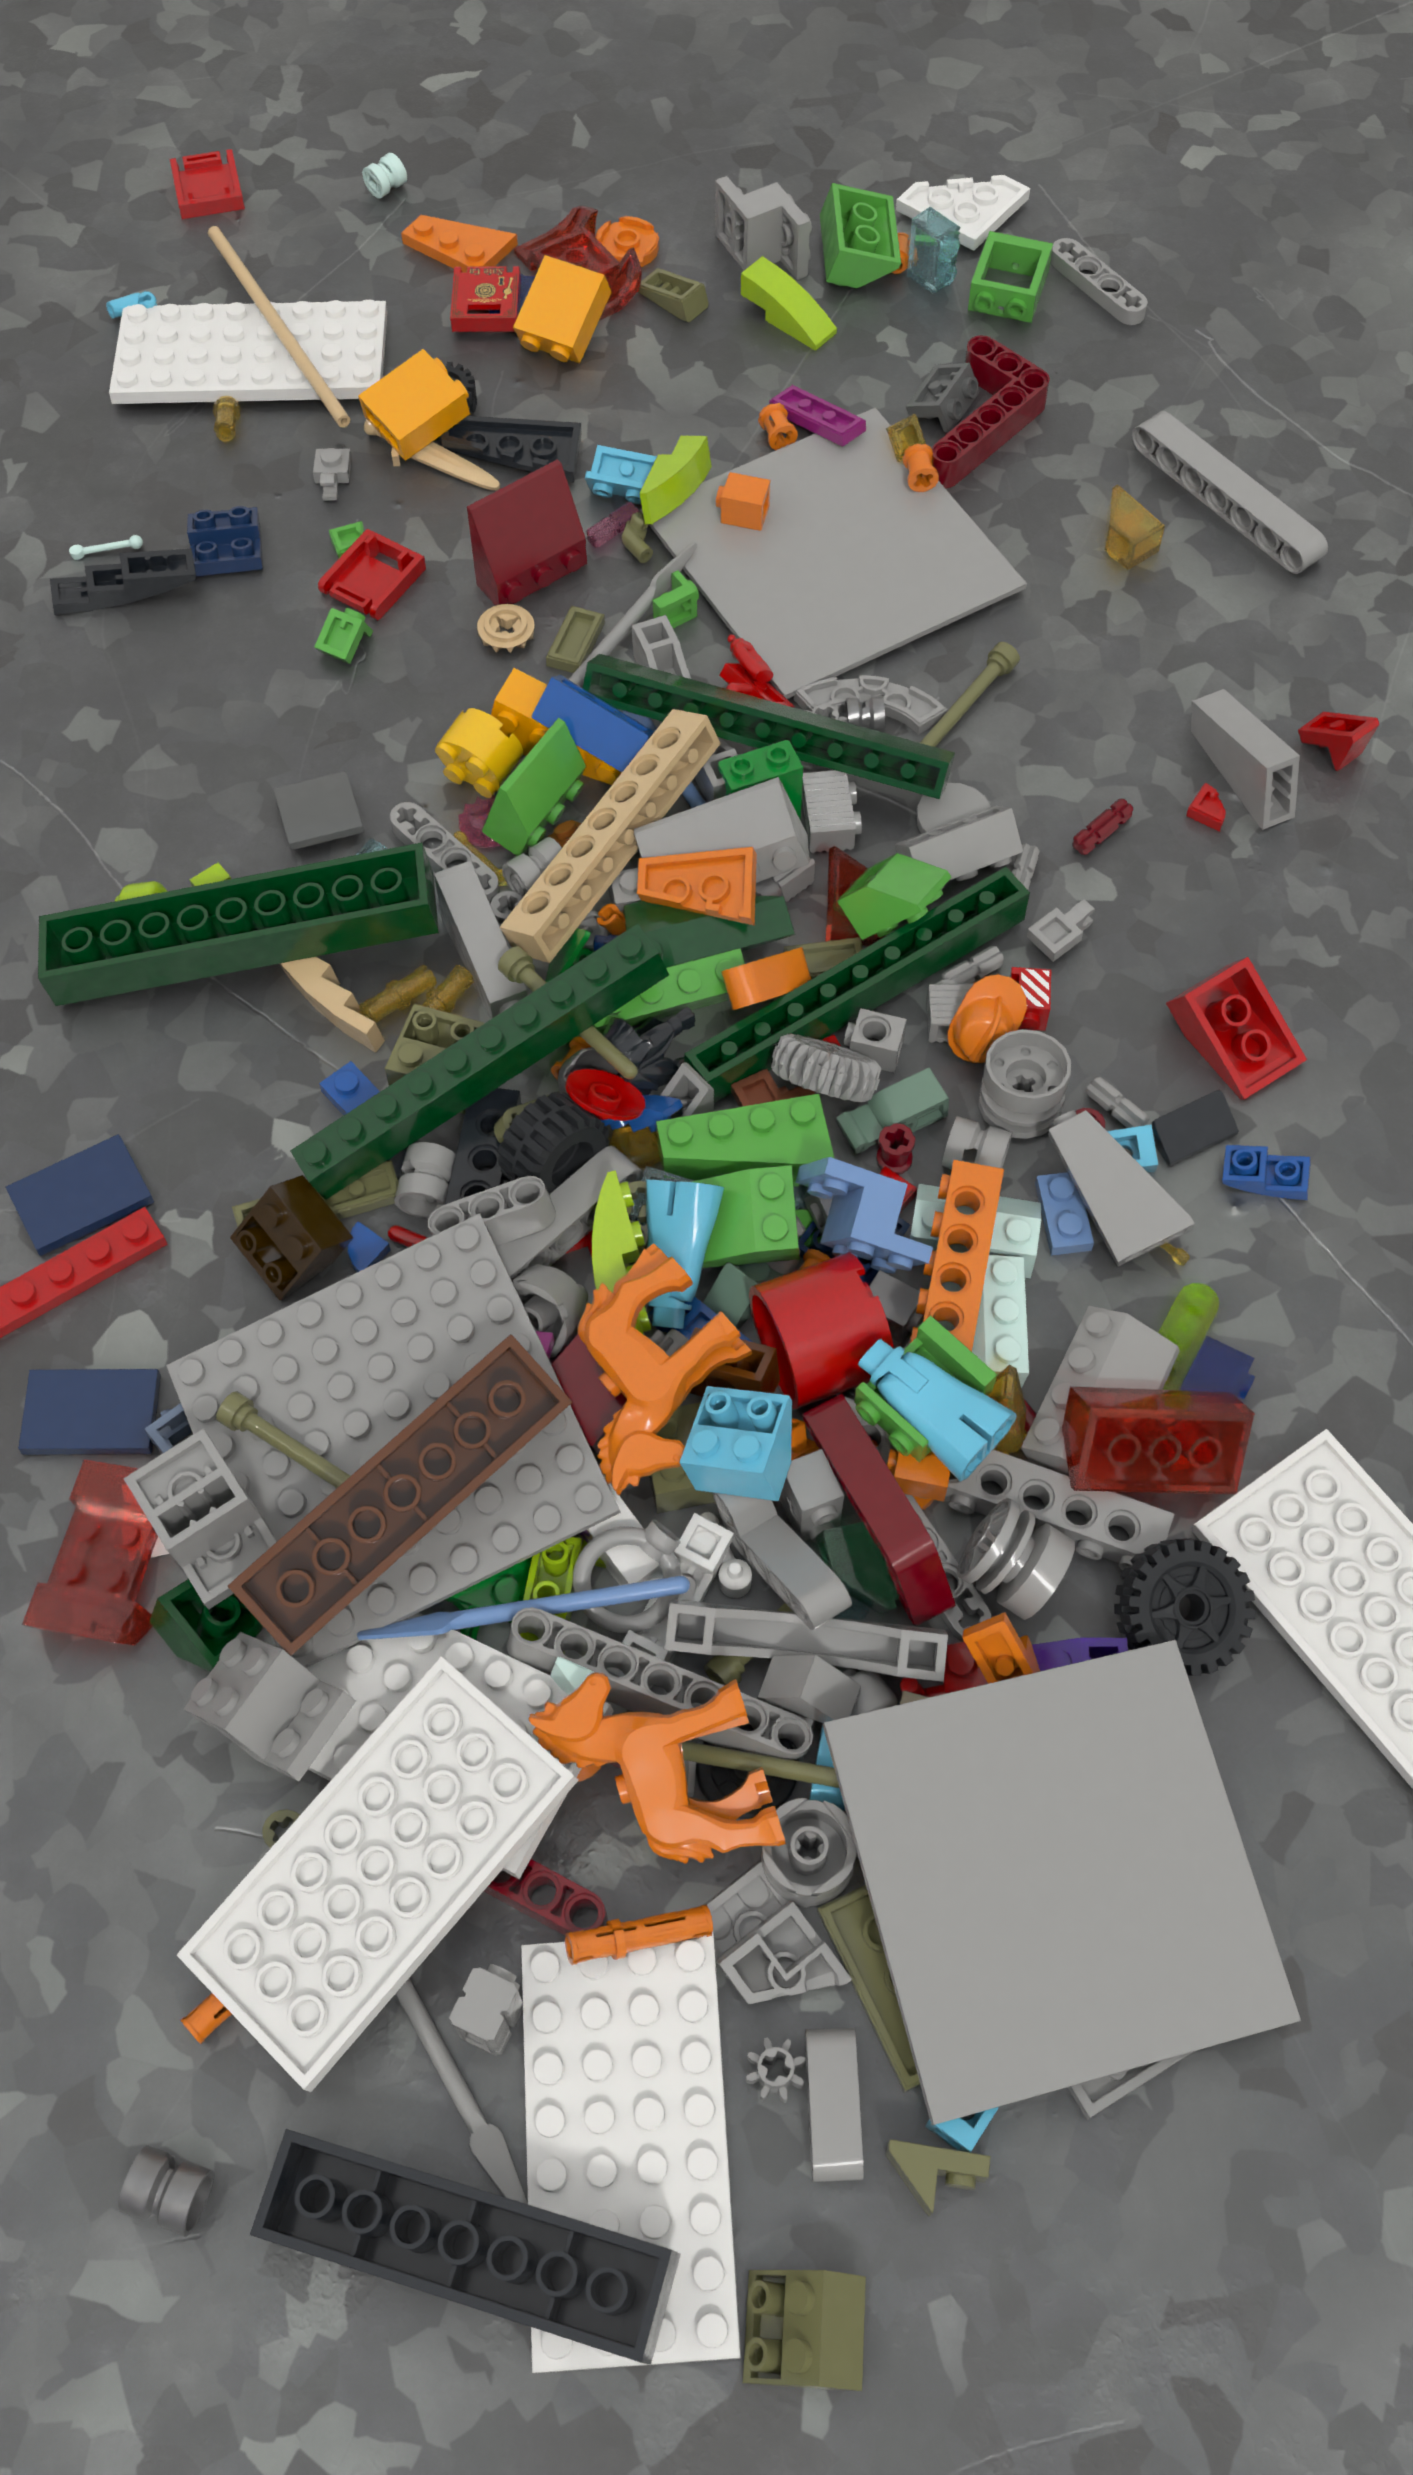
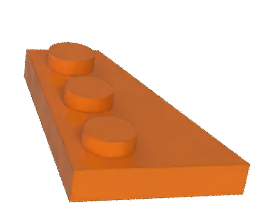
[401,215,518,273]
[637,847,757,926]

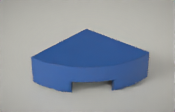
[348,1221,391,1273]

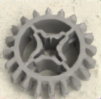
[771,1034,882,1102]

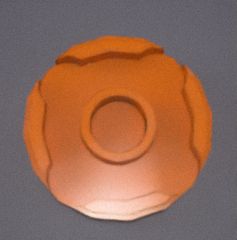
[595,216,659,270]

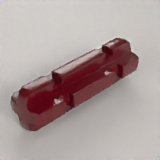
[1072,798,1133,855]

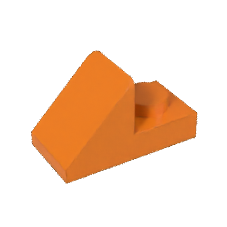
[962,1612,1040,1684]

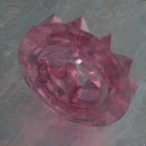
[458,795,501,848]

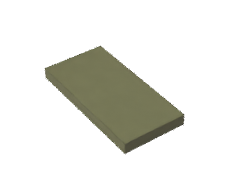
[817,1885,920,2093]

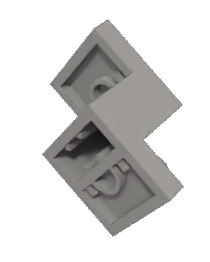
[715,176,812,280]
[123,1428,277,1609]
[184,1632,356,1781]

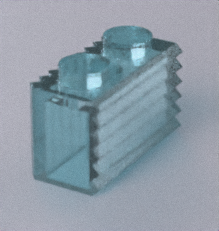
[907,207,961,293]

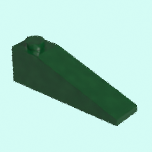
[624,896,795,968]
[149,1579,264,1672]

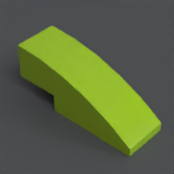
[741,256,837,351]
[639,435,712,524]

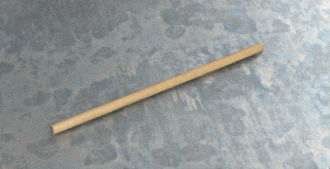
[208,226,350,427]

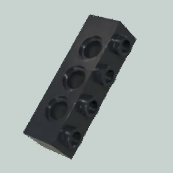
[445,1088,522,1204]

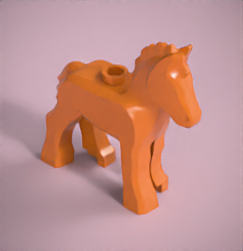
[578,1243,752,1496]
[528,1672,786,1864]

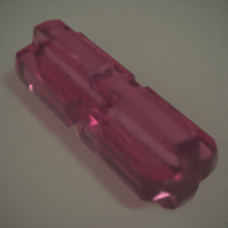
[586,502,639,548]

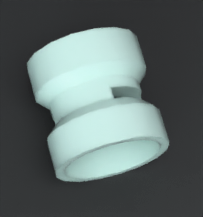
[362,152,407,199]

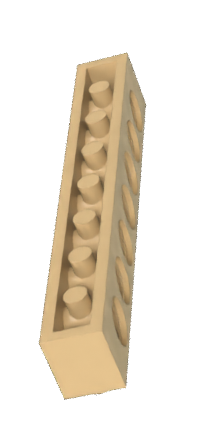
[500,709,721,963]

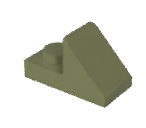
[885,2139,991,2217]

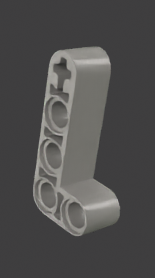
[713,1493,852,1630]

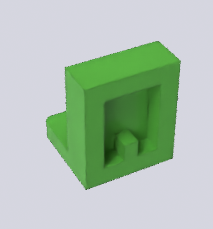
[653,570,699,628]
[314,608,373,664]

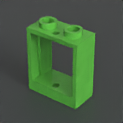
[968,231,1053,323]

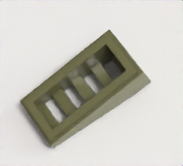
[636,268,709,323]

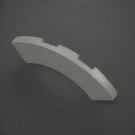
[794,675,948,735]

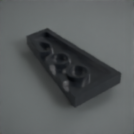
[441,416,582,483]

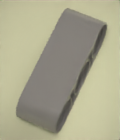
[428,1176,556,1246]
[805,2028,864,2182]

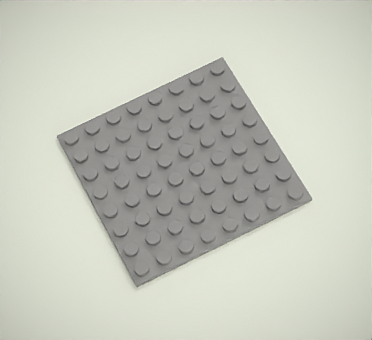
[640,408,1027,699]
[166,1213,621,1668]
[822,1640,1301,2125]

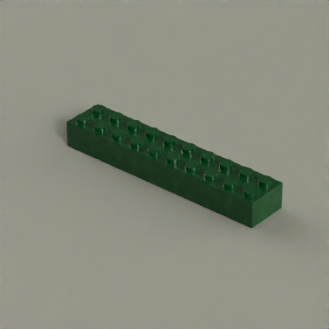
[38,842,439,1006]

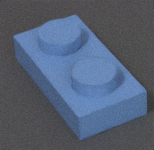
[1035,1172,1094,1256]

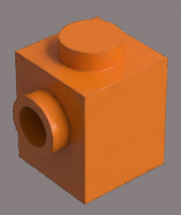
[716,472,771,531]

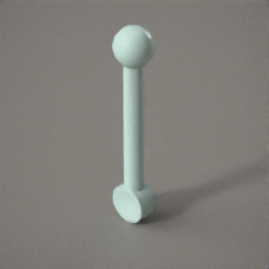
[69,535,143,560]

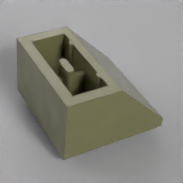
[385,1004,485,1114]
[743,2270,866,2391]

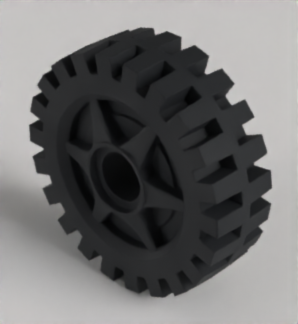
[1114,1539,1256,1676]

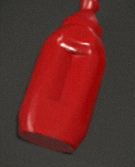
[727,634,774,683]

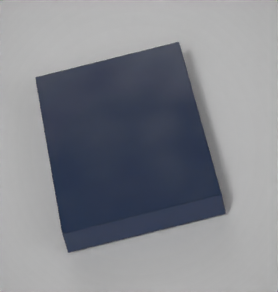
[5,1134,154,1256]
[18,1369,161,1455]

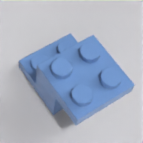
[795,1157,933,1274]

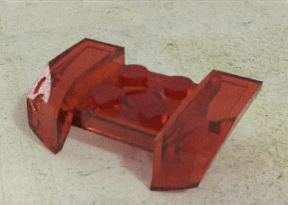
[514,205,642,321]
[22,1460,158,1646]

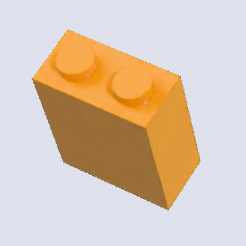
[513,255,611,364]
[358,349,470,461]

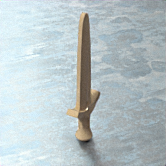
[364,419,500,490]

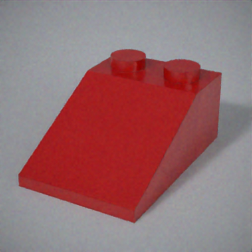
[1166,957,1307,1100]

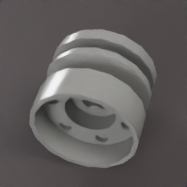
[978,1029,1071,1139]
[957,1498,1075,1620]

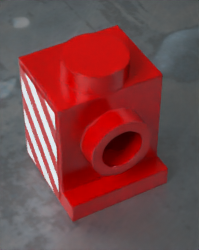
[1010,967,1051,1031]

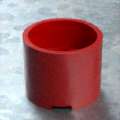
[749,1252,894,1410]

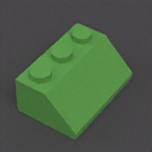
[820,183,901,288]
[482,718,586,856]

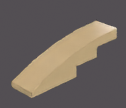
[279,957,385,1053]

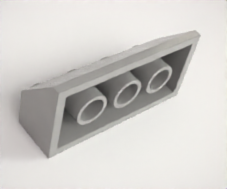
[634,777,810,883]
[1021,1306,1180,1492]

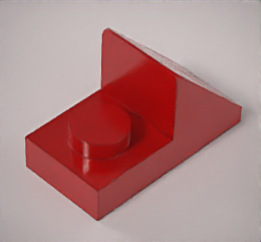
[1298,712,1379,771]

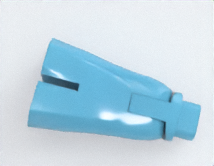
[646,1179,724,1329]
[858,1339,1017,1482]

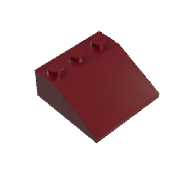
[467,459,587,606]

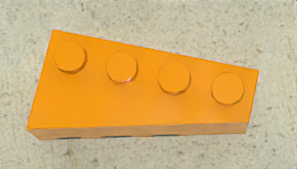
[491,668,622,785]

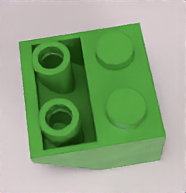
[837,853,951,940]

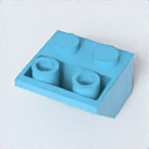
[679,1386,792,1501]

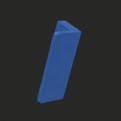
[532,675,654,772]

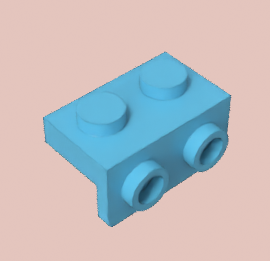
[585,445,657,504]

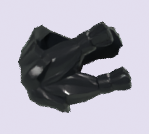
[602,1007,696,1095]

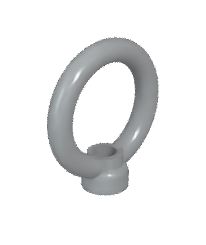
[573,1519,681,1633]

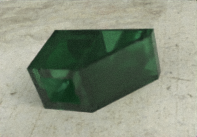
[816,1522,900,1614]

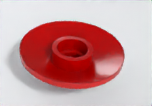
[565,1069,646,1121]

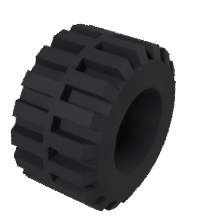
[498,1092,610,1194]

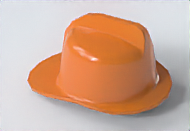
[947,974,1027,1063]

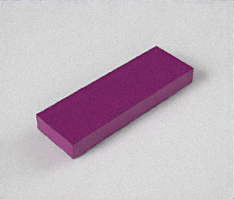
[769,385,866,447]

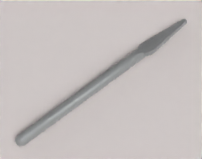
[568,542,697,687]
[396,1978,528,2204]

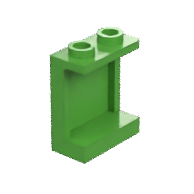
[854,1315,997,1463]

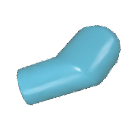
[106,291,157,318]

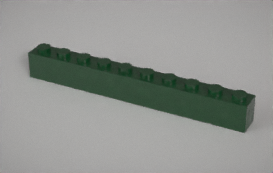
[583,654,955,799]
[684,867,1030,1103]
[290,924,669,1200]

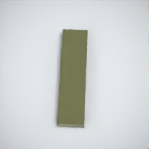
[232,1160,398,1227]

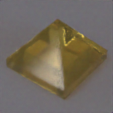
[886,414,926,462]

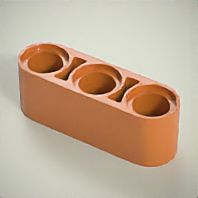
[721,947,812,1010]

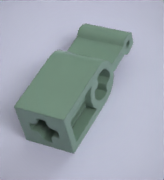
[836,1067,949,1154]

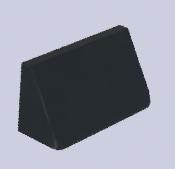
[1152,1089,1239,1167]

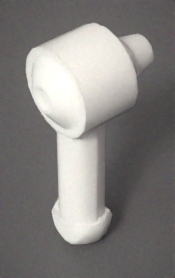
[700,1512,752,1598]

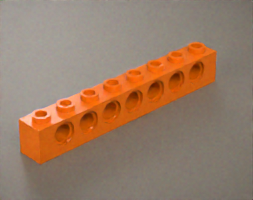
[887,1160,1004,1502]

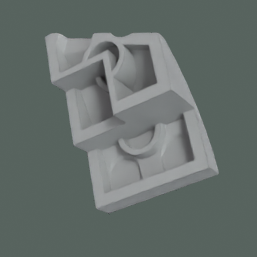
[704,1861,852,2004]

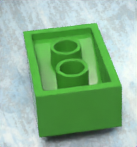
[692,1165,800,1268]

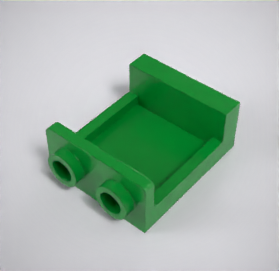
[718,740,803,821]

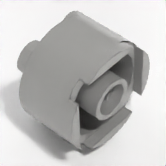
[512,1264,589,1360]
[760,1798,857,1908]

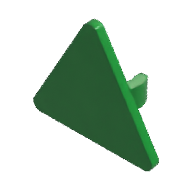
[545,928,593,982]

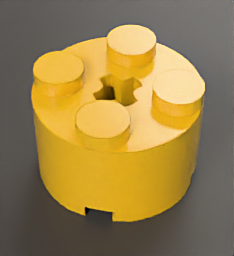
[435,708,523,798]

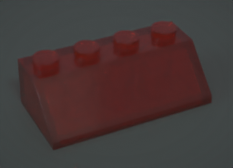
[1062,1386,1255,1494]

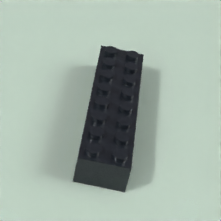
[250,2129,681,2364]

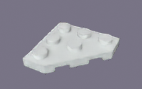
[896,175,1030,251]

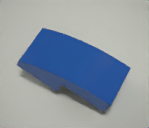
[599,1095,683,1132]
[1222,1145,1311,1200]

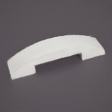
[607,1513,734,1689]

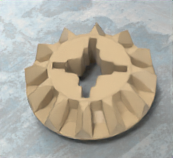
[477,604,535,653]

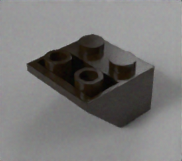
[230,1175,354,1301]

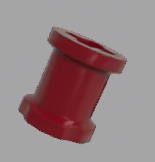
[876,1123,916,1175]

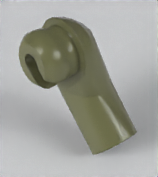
[621,512,653,563]

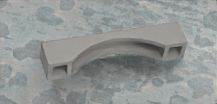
[632,615,738,803]
[664,1599,948,1682]

